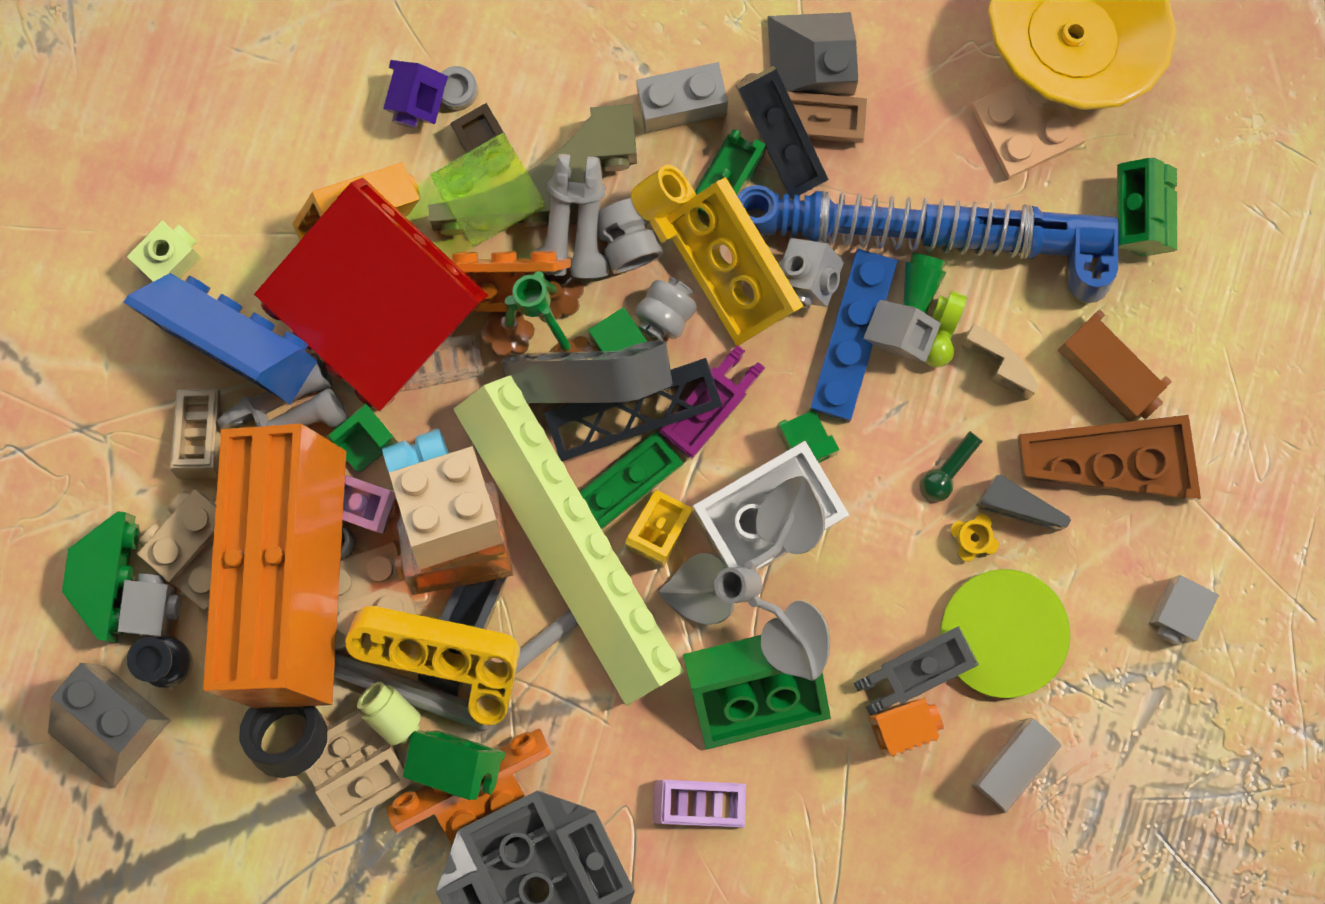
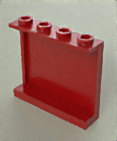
[253,177,489,412]

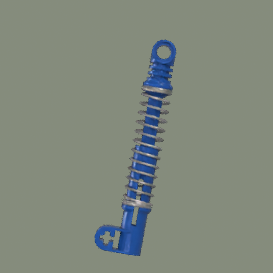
[737,185,1118,303]

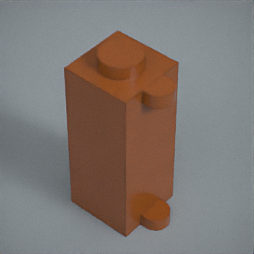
[1057,309,1172,422]

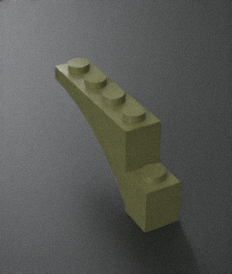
[428,104,637,235]

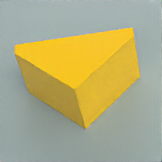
[625,489,693,567]

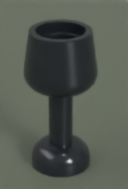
[127,636,193,688]

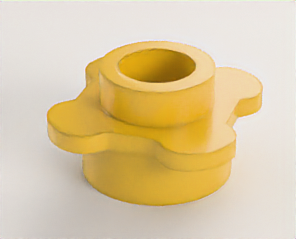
[950,514,999,562]

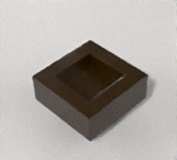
[450,103,508,163]

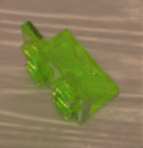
[430,132,545,247]

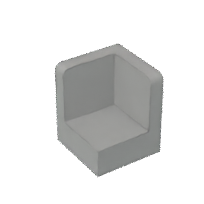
[863,300,941,362]

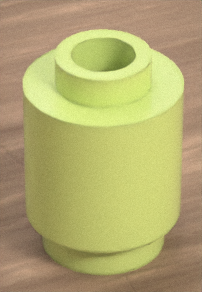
[357,682,421,745]

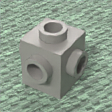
[778,238,844,309]

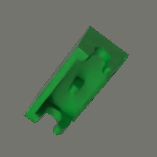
[695,129,766,219]
[403,730,506,800]

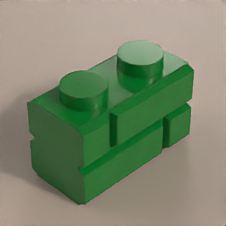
[1117,158,1177,256]

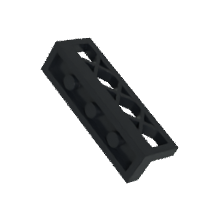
[544,358,723,461]

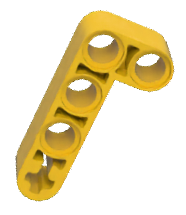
[345,606,520,725]

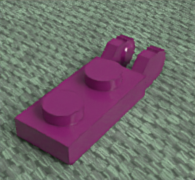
[659,345,765,460]

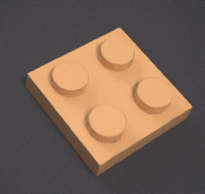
[971,80,1085,180]

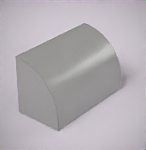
[972,718,1061,813]

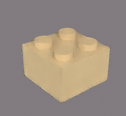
[389,446,503,570]

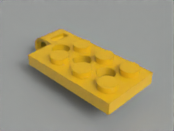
[631,165,803,346]

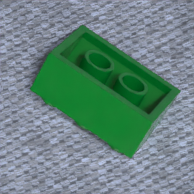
[683,635,831,750]

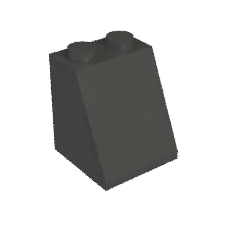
[48,663,171,788]

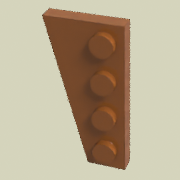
[1017,415,1201,501]

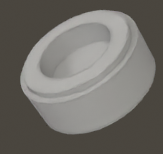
[441,66,478,111]

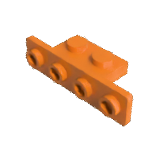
[452,251,571,312]
[386,729,551,845]

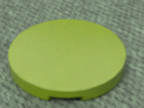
[940,569,1070,698]

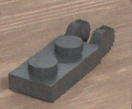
[853,626,979,716]

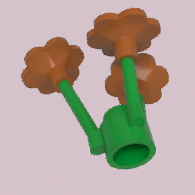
[481,269,599,357]

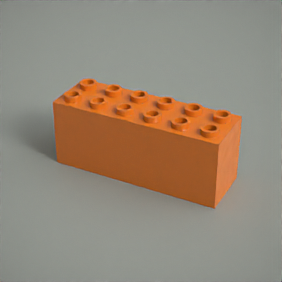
[203,423,346,708]

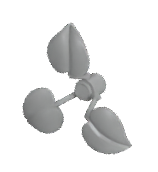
[659,476,830,681]

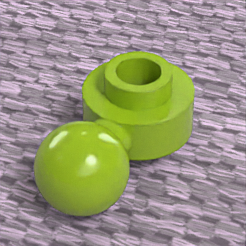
[925,290,967,367]

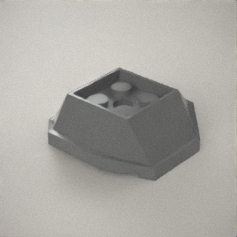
[436,790,635,904]

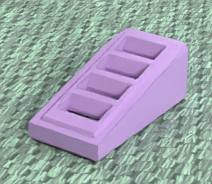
[653,780,746,828]

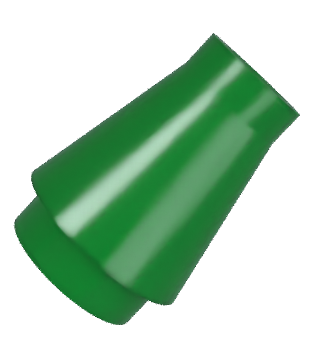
[903,253,947,314]

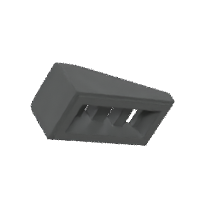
[976,474,1071,531]

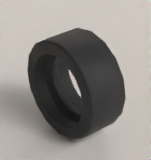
[239,706,327,778]

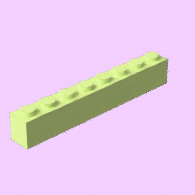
[453,375,685,706]

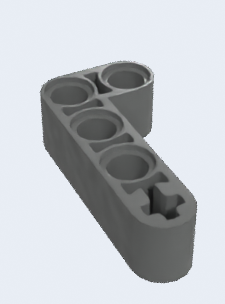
[502,341,673,403]

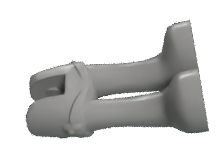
[530,154,610,278]
[217,352,348,429]

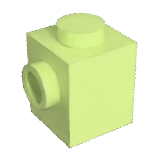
[127,220,201,282]

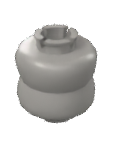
[635,277,697,341]

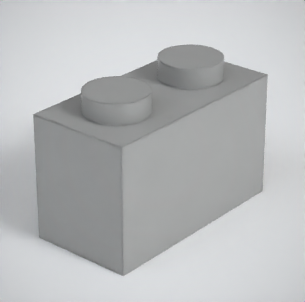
[636,62,728,133]

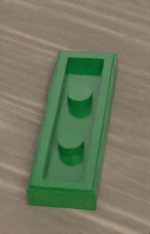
[580,431,684,530]

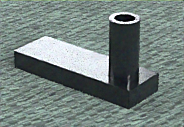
[736,66,829,199]

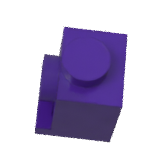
[383,60,448,128]

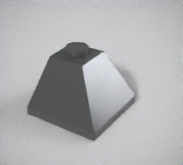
[768,12,858,96]

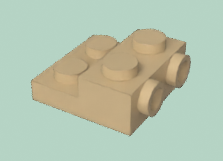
[137,489,216,612]
[335,542,418,656]

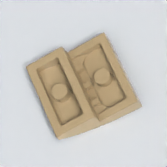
[305,709,412,828]

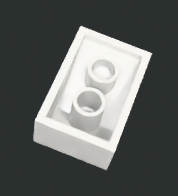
[692,441,849,571]

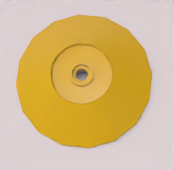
[988,0,1177,110]

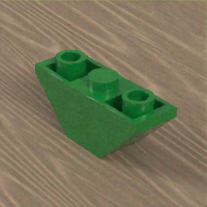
[62,511,140,643]

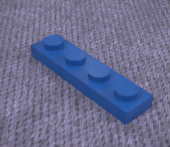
[810,248,898,422]

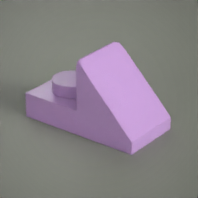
[343,475,397,534]

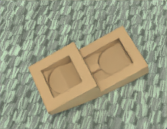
[961,323,1039,399]

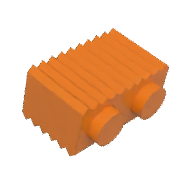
[869,698,944,757]

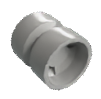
[597,198,663,274]

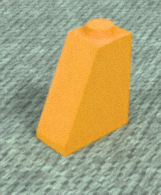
[292,162,420,240]

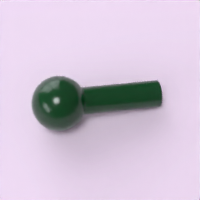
[919,431,983,502]

